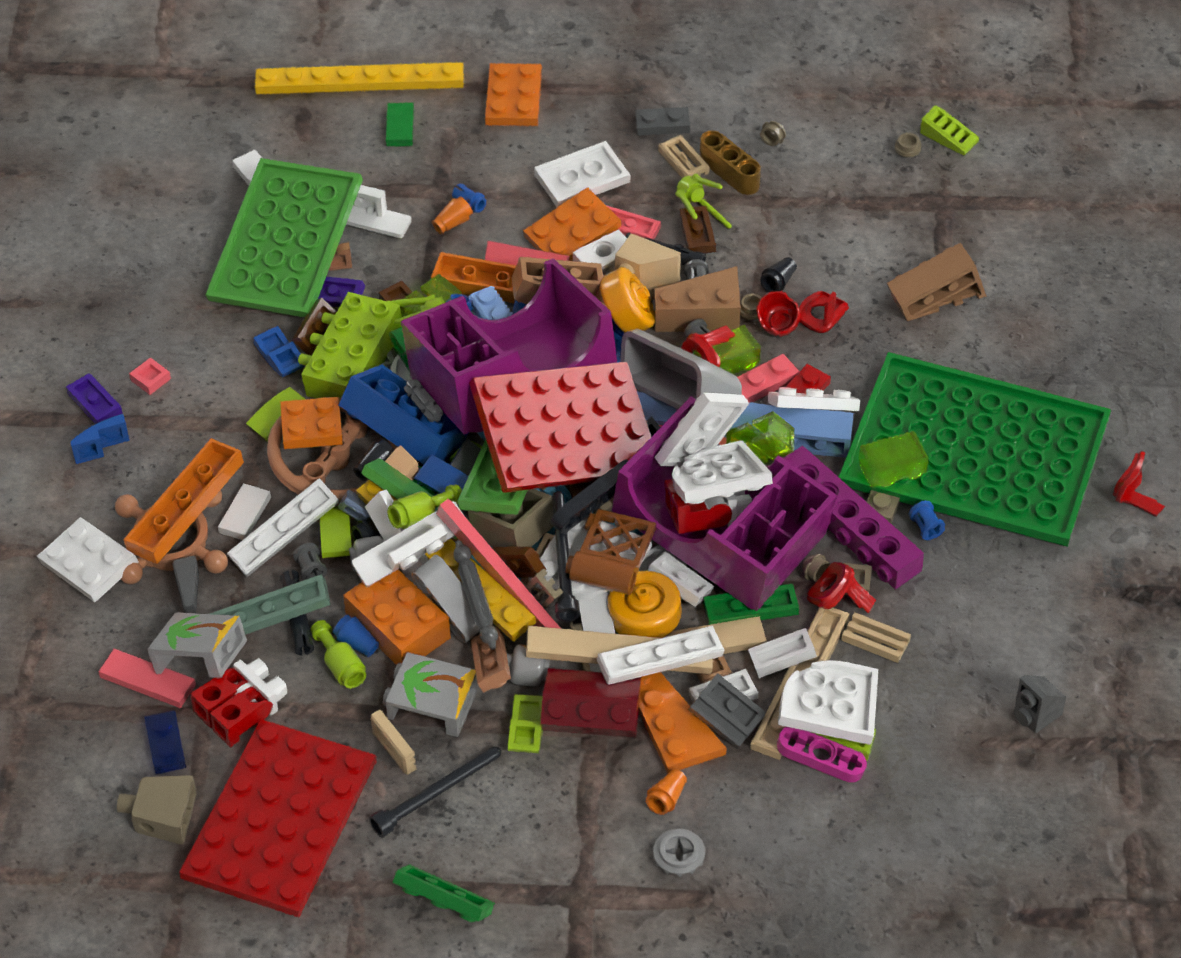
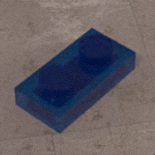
[144,710,187,775]

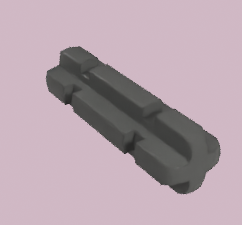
[404,379,444,422]

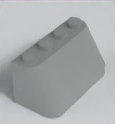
[621,329,742,409]

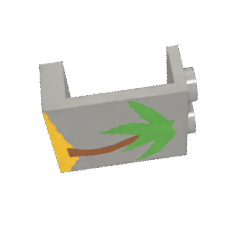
[148,612,247,678]
[383,652,479,737]

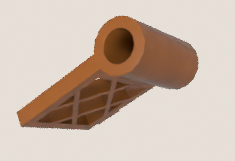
[566,509,656,595]

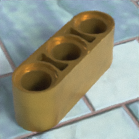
[700,130,761,195]

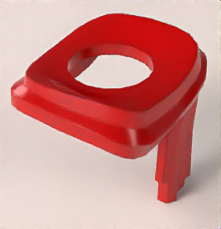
[799,291,849,333]
[681,325,735,367]
[1113,451,1165,517]
[807,562,876,613]

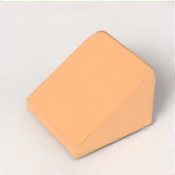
[385,445,419,480]

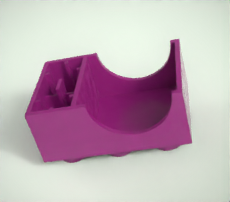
[401,258,617,434]
[611,396,837,611]

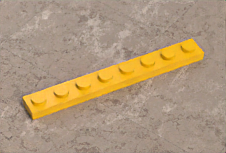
[255,62,464,94]
[356,480,536,642]

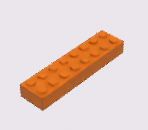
[431,252,516,303]
[123,438,244,564]

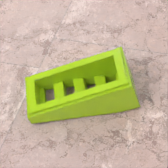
[920,105,979,156]

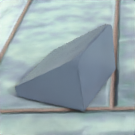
[338,490,370,521]

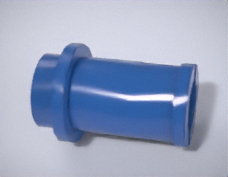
[452,183,487,213]

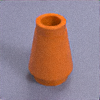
[432,197,473,234]
[646,769,687,815]

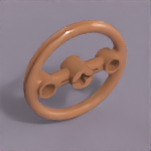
[267,397,398,505]

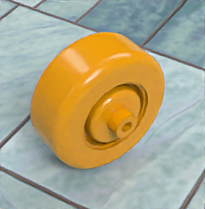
[600,267,655,333]
[607,571,682,638]

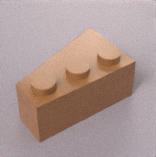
[887,243,986,321]
[511,257,606,306]
[654,266,740,332]

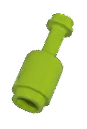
[387,484,462,529]
[311,620,366,689]

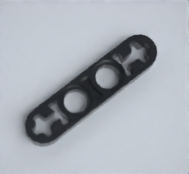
[550,459,629,534]

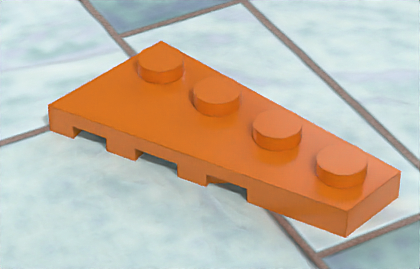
[639,672,727,774]

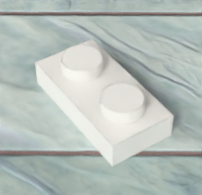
[648,551,714,607]

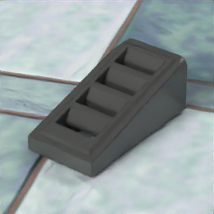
[172,556,199,613]

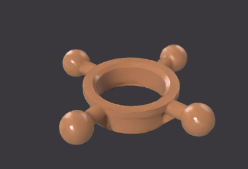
[115,490,228,584]

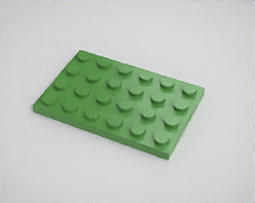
[206,158,363,317]

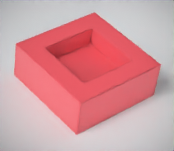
[129,358,171,395]

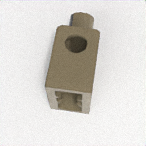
[117,775,197,845]

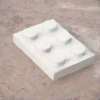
[534,141,630,207]
[654,393,749,466]
[37,517,139,602]

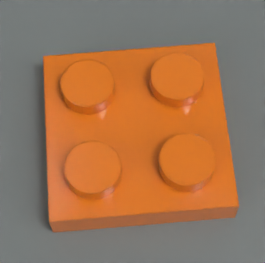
[280,397,343,449]

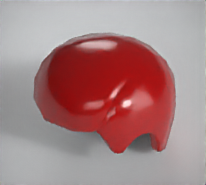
[757,291,801,337]

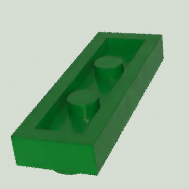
[703,584,799,625]
[393,864,495,922]

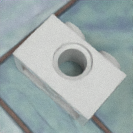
[573,229,627,276]

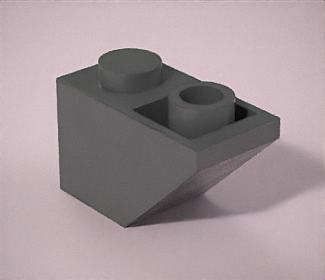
[1014,675,1066,734]

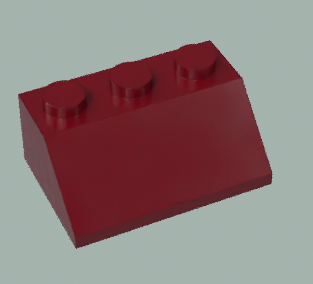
[540,668,641,738]

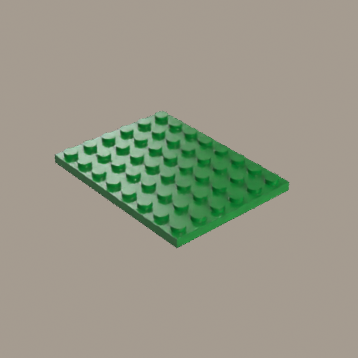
[839,352,1111,547]

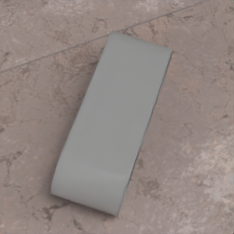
[411,554,481,644]

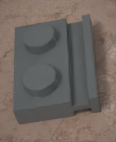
[688,673,767,749]

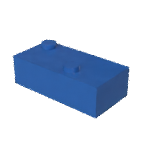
[339,364,469,465]

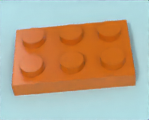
[485,63,542,126]
[523,187,622,261]

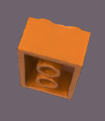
[343,569,451,665]

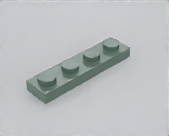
[210,574,331,635]

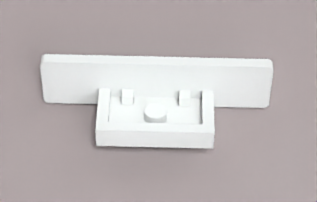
[346,185,411,238]
[352,502,463,587]

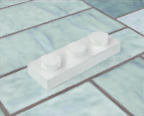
[768,387,860,411]

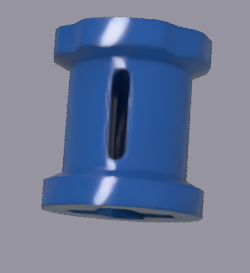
[908,501,945,540]

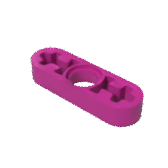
[777,727,867,783]

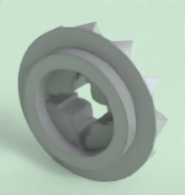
[653,829,705,877]

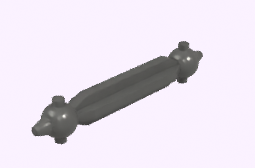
[453,540,498,650]

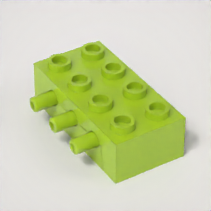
[298,292,402,399]

